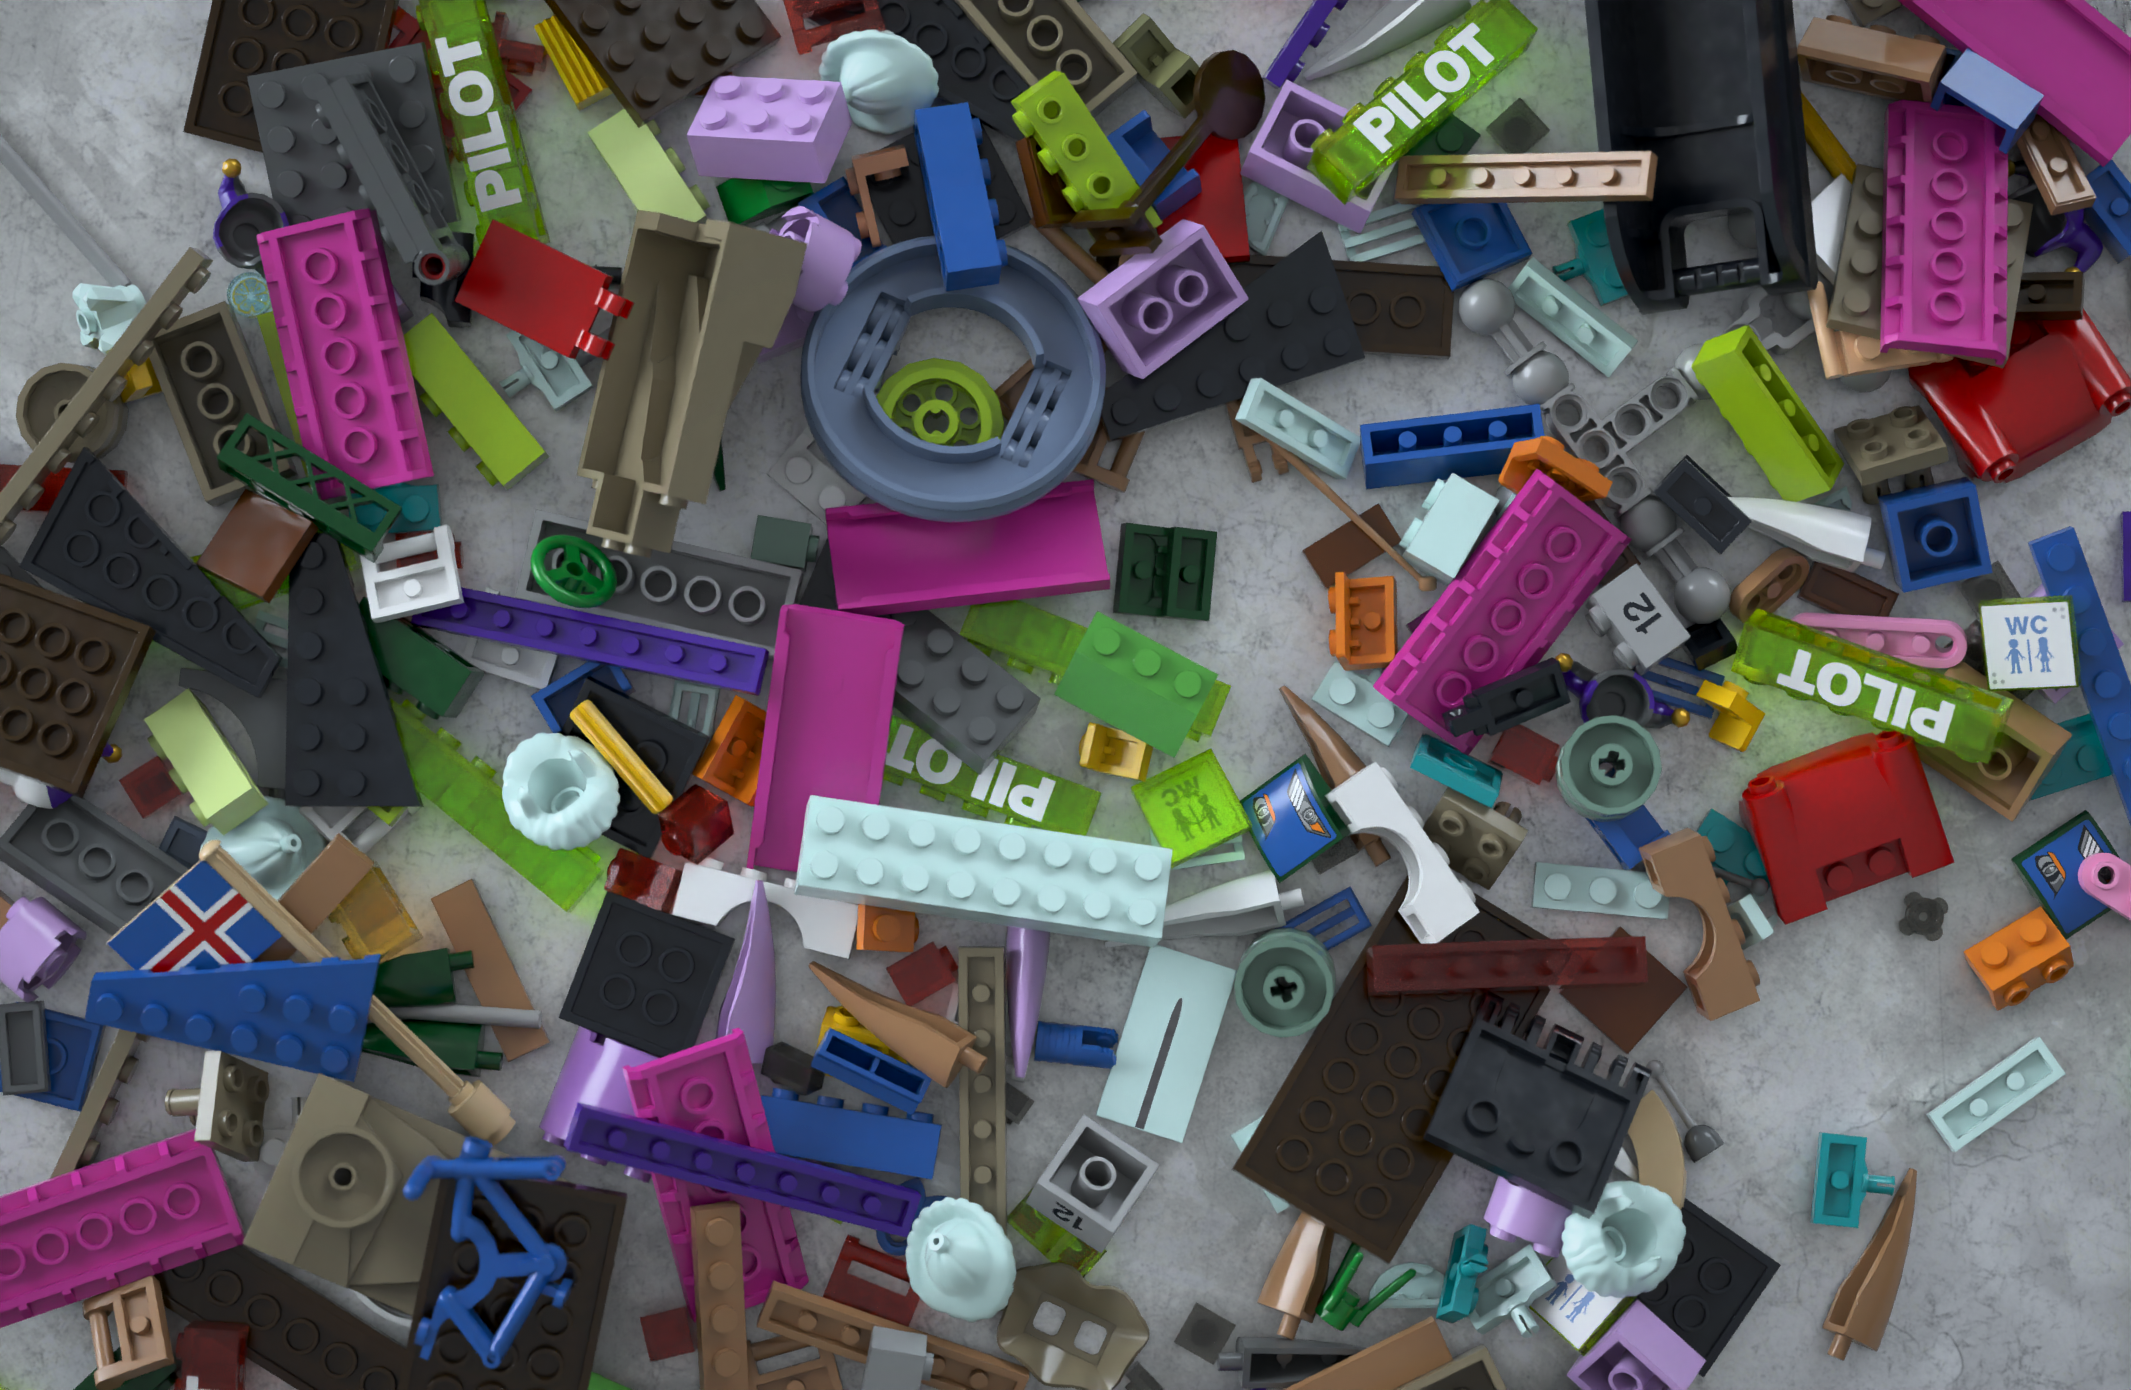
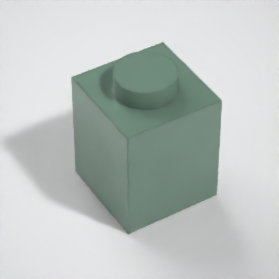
[751,515,820,572]

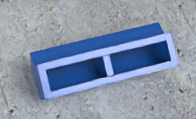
[811,1028,932,1115]

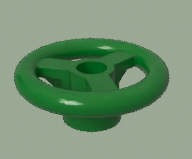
[530,535,617,608]

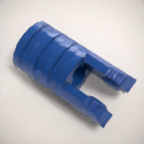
[1034,1021,1118,1069]

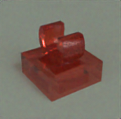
[119,756,184,819]

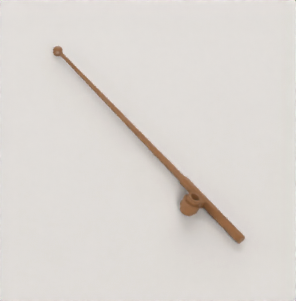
[1029,217,1437,591]

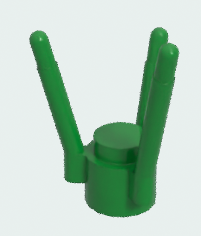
[1314,1243,1416,1331]

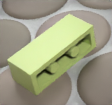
[587,109,710,224]
[144,688,268,836]

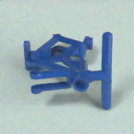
[403,1137,574,1369]

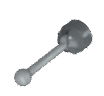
[1646,1060,1724,1163]

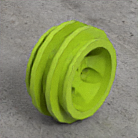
[876,358,1004,446]

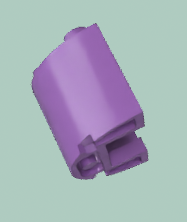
[539,1026,658,1183]

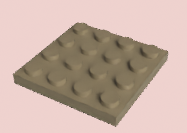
[1826,164,2033,368]

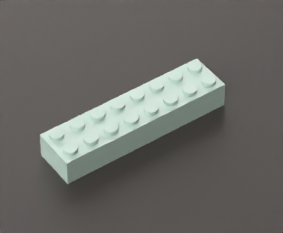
[794,795,1173,947]

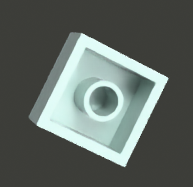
[1399,473,1500,586]

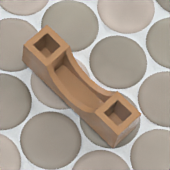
[1638,827,1760,1021]

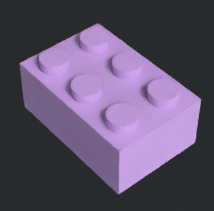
[687,76,852,183]
[1240,79,1407,234]
[1077,219,1249,379]

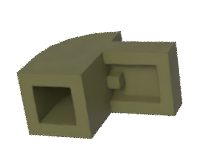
[1113,13,1200,119]

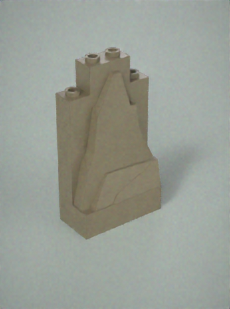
[576,210,807,558]
[242,1073,615,1316]

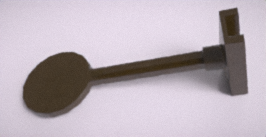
[1069,50,1266,257]

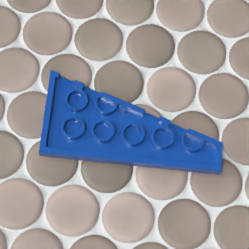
[84,954,381,1082]

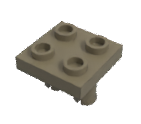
[1833,405,1949,505]
[1422,787,1528,890]
[165,1051,269,1162]

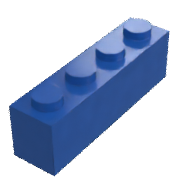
[913,102,1008,292]
[1360,404,1545,489]
[761,1088,942,1179]

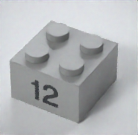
[1585,563,1691,676]
[1026,1115,1159,1253]

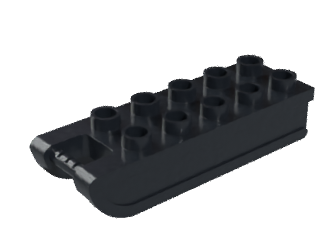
[1585,0,1818,315]

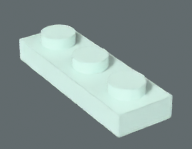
[1508,257,1638,378]
[1235,378,1360,479]
[1531,862,1670,920]
[1926,1037,2066,1152]

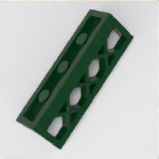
[216,413,402,563]

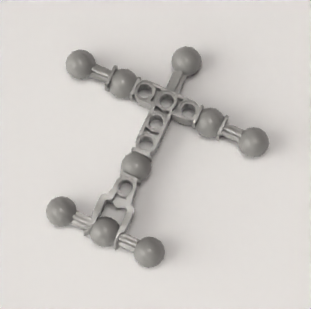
[1459,212,1892,624]

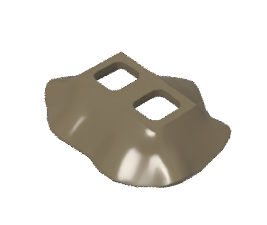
[996,1263,1150,1390]

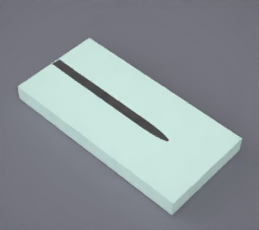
[1096,945,1237,1143]

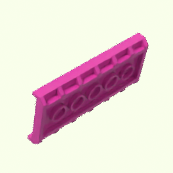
[1898,0,2131,167]
[1880,100,2008,365]
[256,208,434,501]
[1373,469,1632,756]
[825,479,1110,616]
[746,604,904,872]
[622,1027,809,1323]
[0,1128,247,1328]

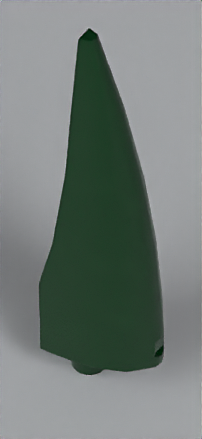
[373,948,474,1008]
[362,1019,503,1077]

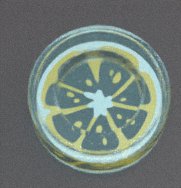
[227,272,272,319]

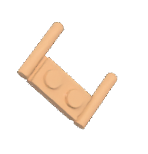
[1807,281,1954,380]

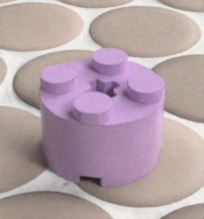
[769,206,862,312]
[0,897,86,1002]
[1483,1175,1572,1258]

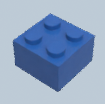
[1878,477,1993,593]

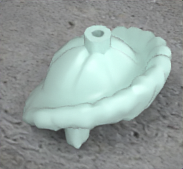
[819,30,939,135]
[502,733,620,851]
[200,796,327,900]
[1562,1181,1686,1298]
[905,1197,1016,1322]

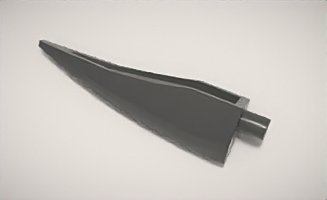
[1217,1337,1366,1388]

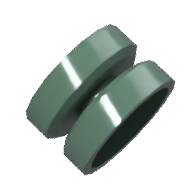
[1555,715,1662,822]
[1234,927,1336,1038]

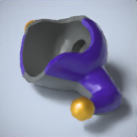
[213,159,289,279]
[2008,159,2103,273]
[1555,653,1690,728]

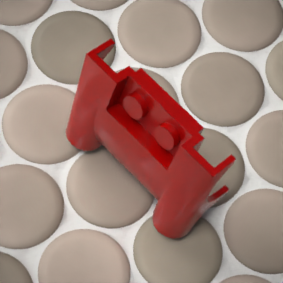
[1908,308,2131,484]
[1739,728,1955,925]

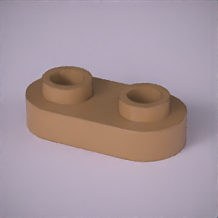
[1729,547,1809,626]

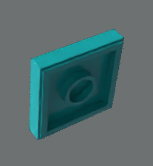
[1410,733,1503,808]

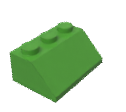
[1054,611,1218,758]

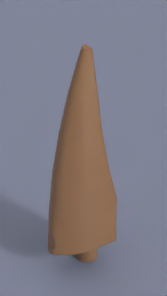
[1279,685,1391,867]
[809,961,988,1088]
[1822,1168,1917,1361]
[1257,1213,1335,1340]

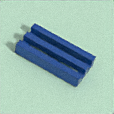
[1633,657,1725,720]
[1275,886,1372,950]

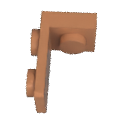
[845,144,909,248]

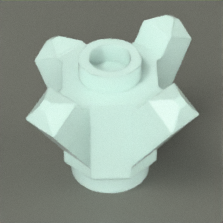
[72,283,146,354]

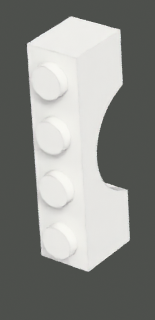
[1325,762,1480,948]
[672,856,858,959]

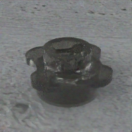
[1898,892,1948,941]

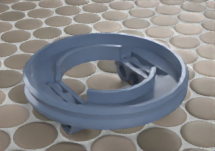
[800,236,1106,522]

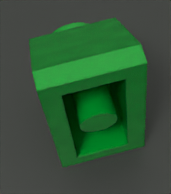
[716,178,814,226]

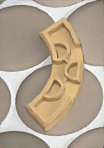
[1628,1089,1687,1210]

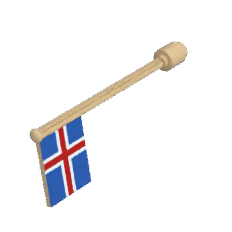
[107,840,515,1147]

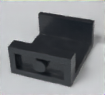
[1654,455,1752,555]

